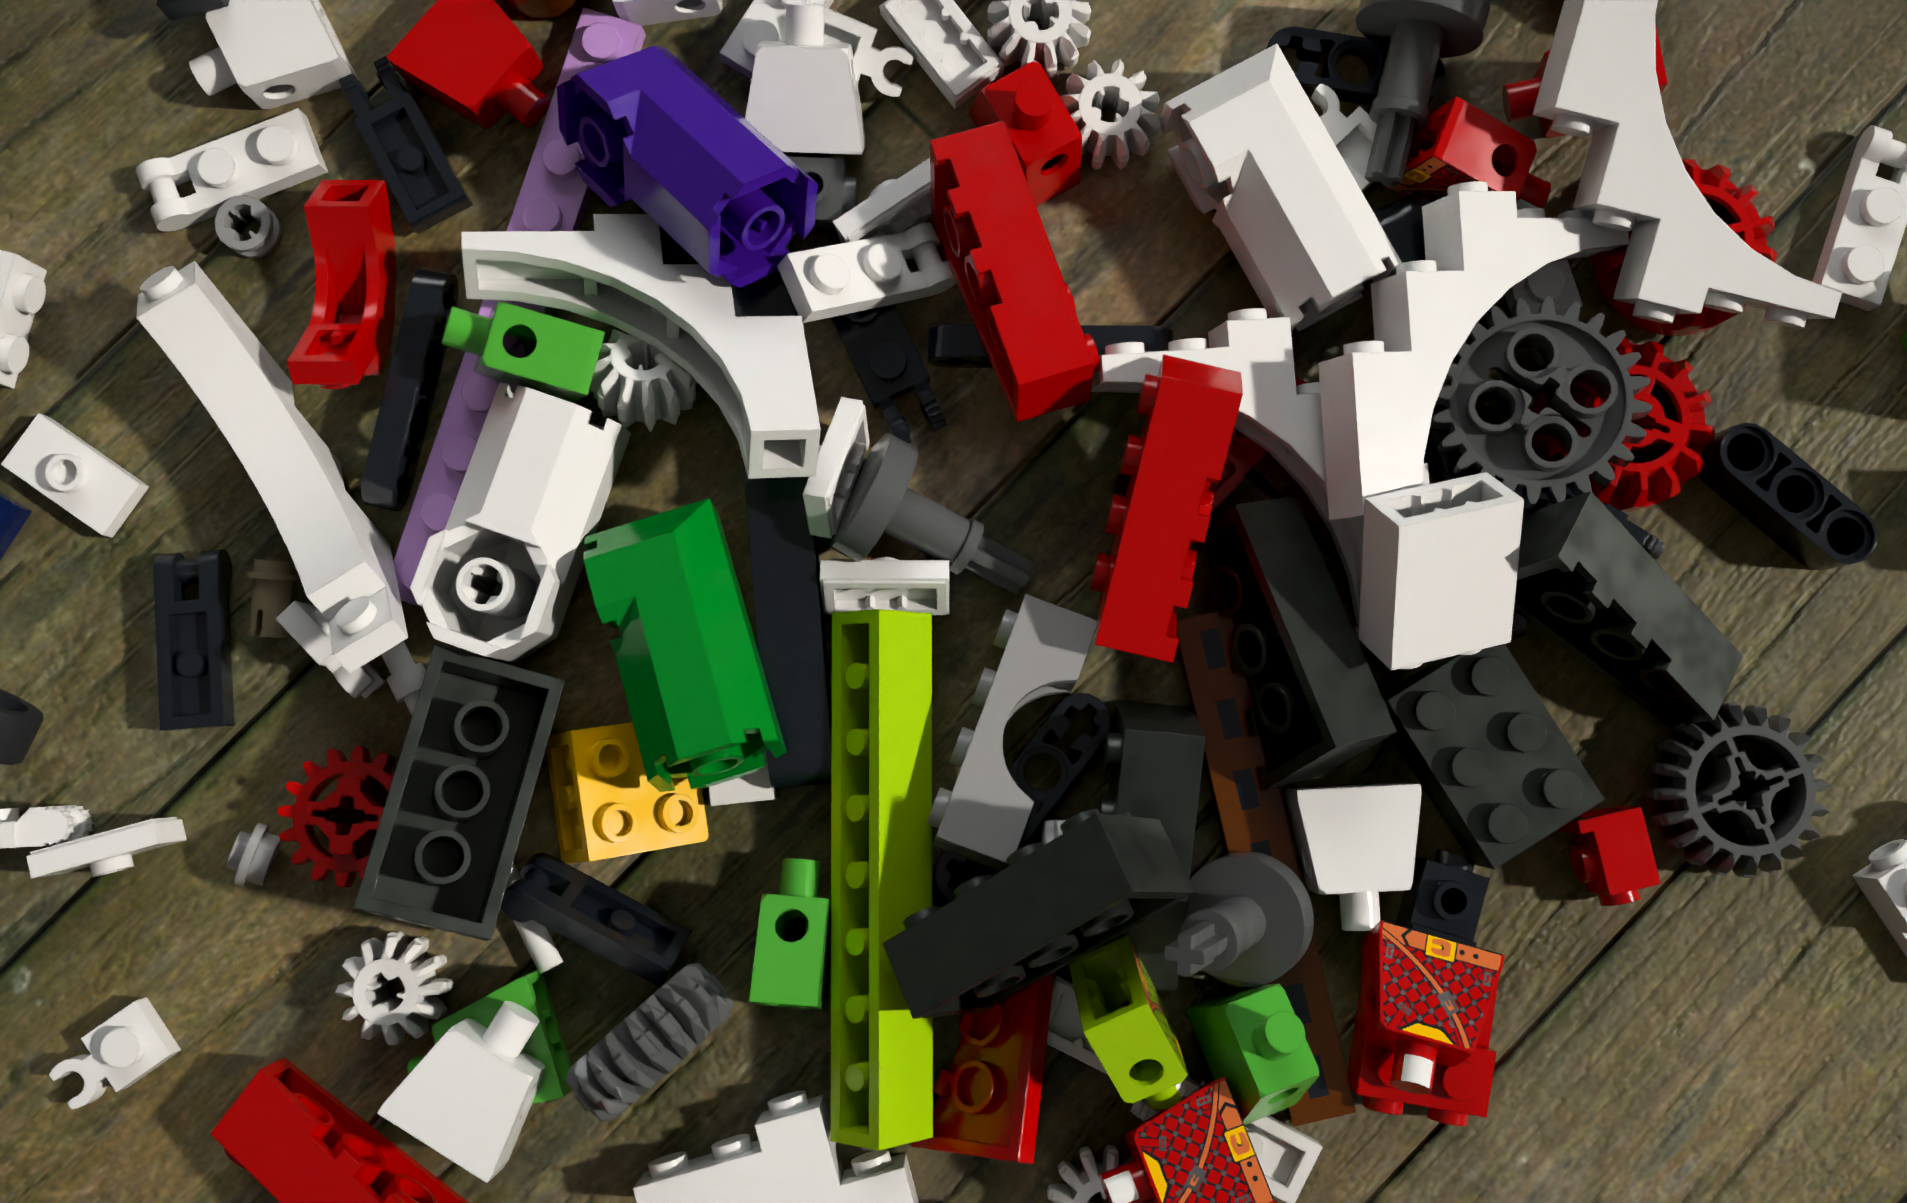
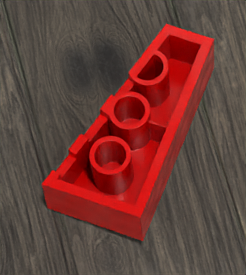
[930,120,1100,422]
[1090,354,1243,663]
[210,1058,469,1203]

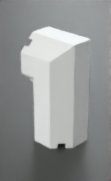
[1159,44,1402,332]
[410,382,631,663]

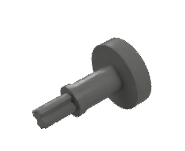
[1356,0,1490,187]
[827,433,1034,595]
[1164,851,1314,987]

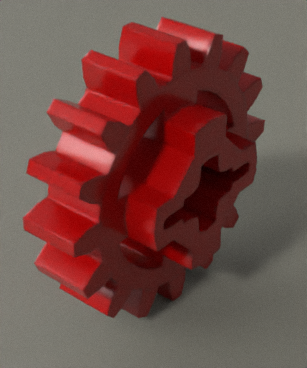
[277,746,395,887]

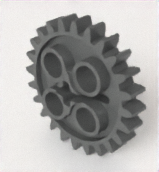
[1430,296,1652,510]

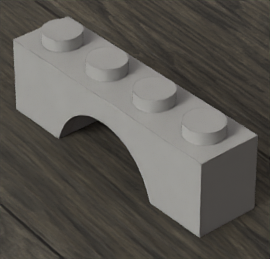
[927,594,1097,871]

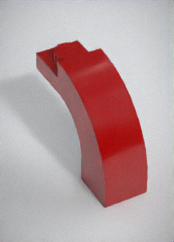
[287,180,396,390]

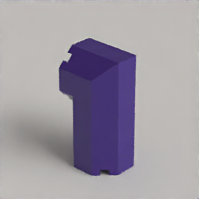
[557,45,818,288]

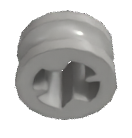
[215,195,282,259]

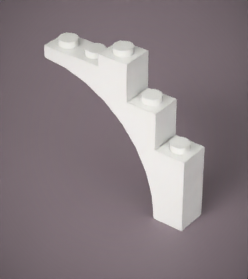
[1533,0,1842,329]
[1318,181,1629,520]
[461,214,821,479]
[1091,308,1430,625]
[633,1091,919,1203]

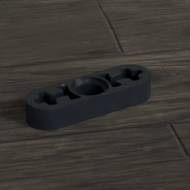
[1266,26,1445,106]

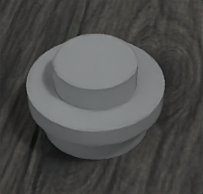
[226,823,282,888]

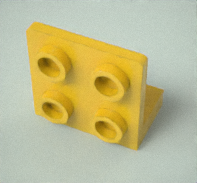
[546,722,709,864]

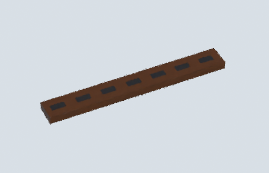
[1177,611,1356,1127]

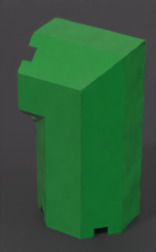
[583,498,787,792]

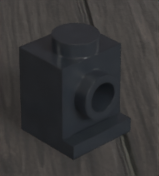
[1396,849,1490,947]

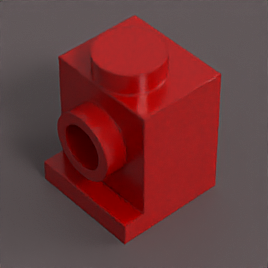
[1559,805,1661,906]

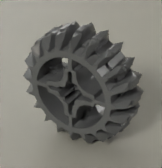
[1644,703,1832,878]
[565,963,733,1122]

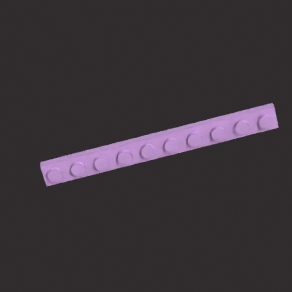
[394,7,646,607]

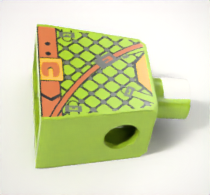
[1069,935,1188,1110]

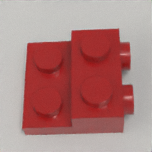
[1347,980,1498,1126]

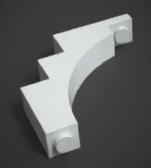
[136,261,408,674]

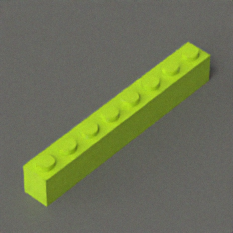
[830,609,933,1151]

